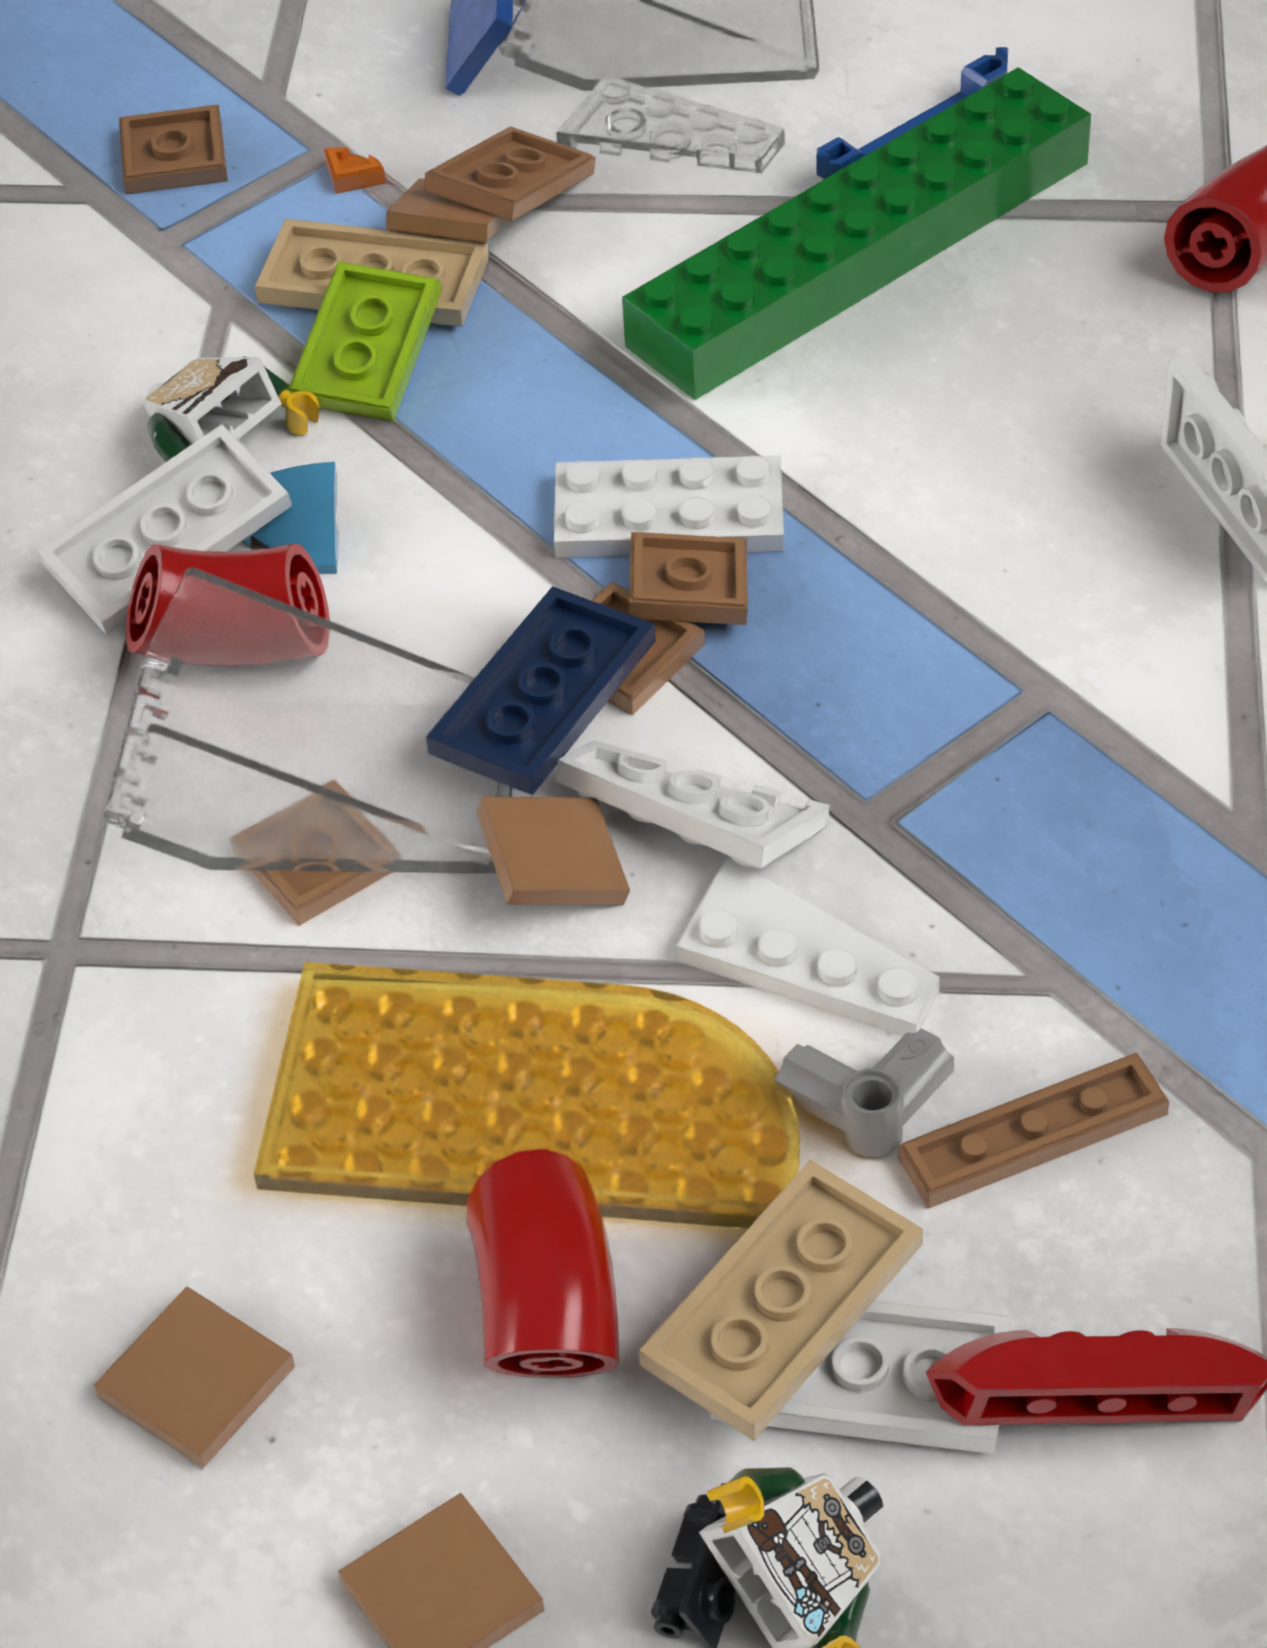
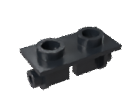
[651,1483,736,1648]

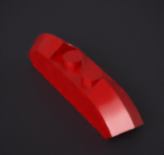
[925,1328,1267,1425]

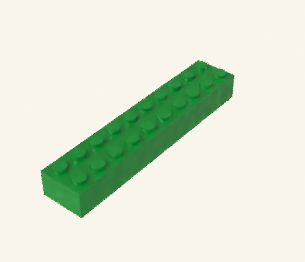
[622,67,1091,400]

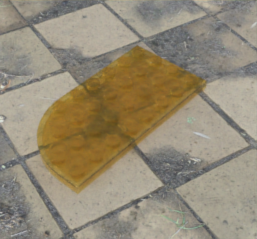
[254,962,800,1229]

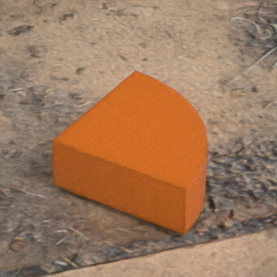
[324,147,386,194]

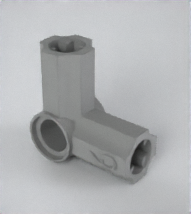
[774,1028,954,1158]

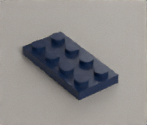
[426,586,656,795]

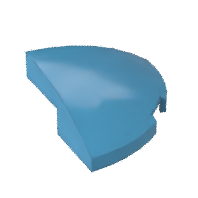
[243,461,339,574]

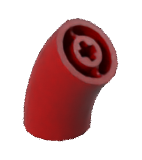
[1164,145,1267,292]
[126,544,330,663]
[466,1149,619,1378]

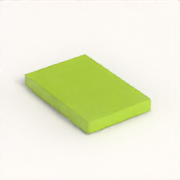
[288,261,442,422]

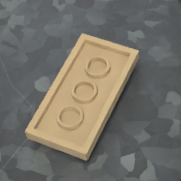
[255,219,489,327]
[639,1160,923,1441]

